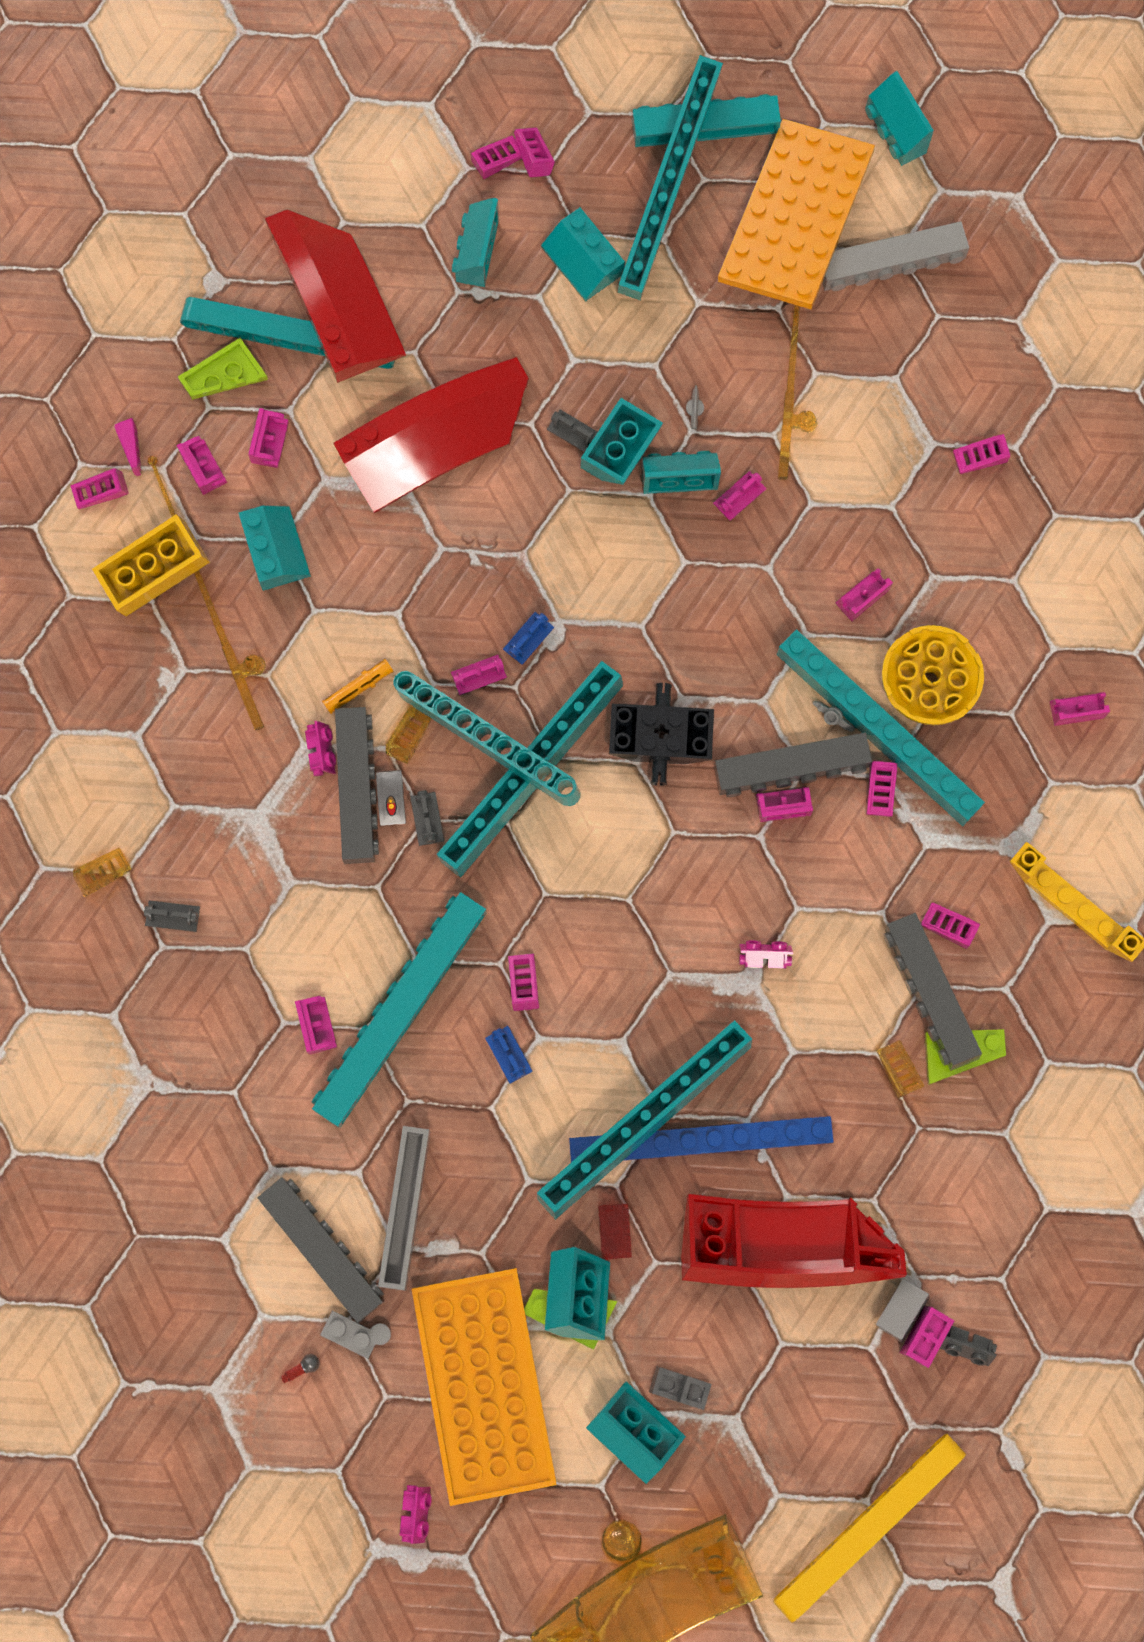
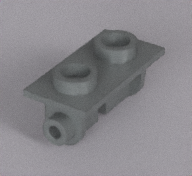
[547,409,598,452]
[410,790,444,846]
[144,900,200,932]
[940,1326,997,1366]

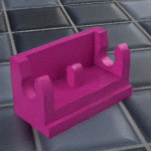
[248,408,289,468]
[176,436,227,495]
[835,568,893,622]
[1050,692,1110,726]
[756,787,813,822]
[295,996,337,1055]
[899,1306,954,1368]

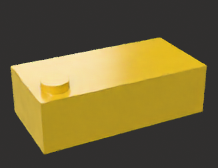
[92,514,210,616]

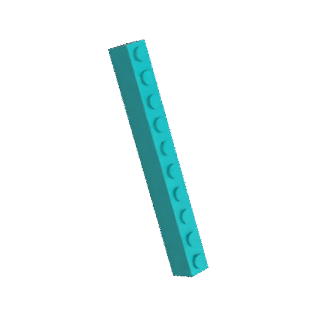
[617,55,723,301]
[777,629,985,827]
[437,661,624,878]
[312,892,487,1128]
[537,1020,752,1220]

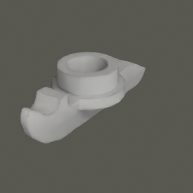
[686,385,704,429]
[812,701,855,732]

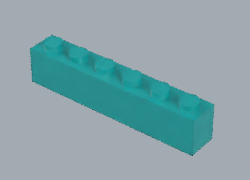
[632,94,781,147]

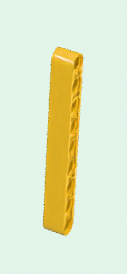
[773,1433,966,1623]

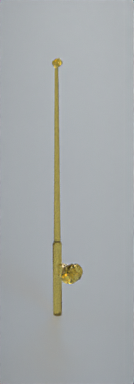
[778,305,818,480]
[147,455,266,731]

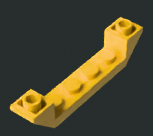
[1010,842,1144,962]

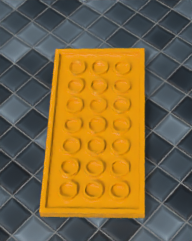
[718,119,875,310]
[412,1268,557,1506]

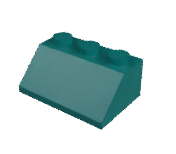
[865,71,934,166]
[452,198,499,287]
[541,207,625,302]
[580,398,663,485]
[641,451,721,494]
[238,505,311,591]
[545,1247,610,1341]
[586,1381,686,1484]

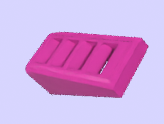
[514,127,555,177]
[471,135,522,180]
[114,418,141,477]
[953,434,1010,474]
[70,468,129,510]
[866,761,897,817]
[921,902,980,949]
[508,953,539,1011]

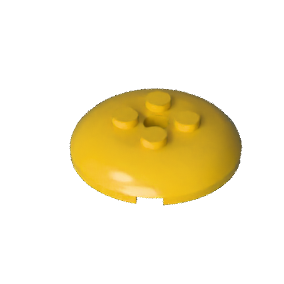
[882,625,984,725]

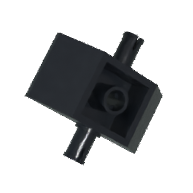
[609,683,714,786]

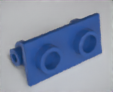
[503,612,554,665]
[485,1026,533,1084]

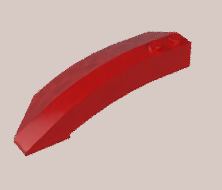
[265,210,406,383]
[333,357,529,513]
[681,1194,907,1288]

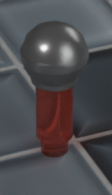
[281,1354,320,1383]

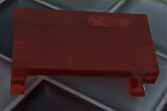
[599,1203,632,1260]

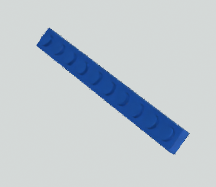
[569,1116,834,1162]

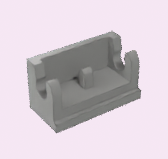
[876,1278,930,1343]

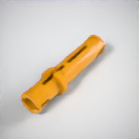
[322,658,394,714]

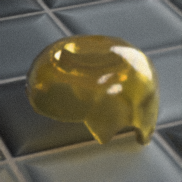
[601,1520,642,1565]

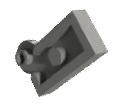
[320,1311,391,1359]

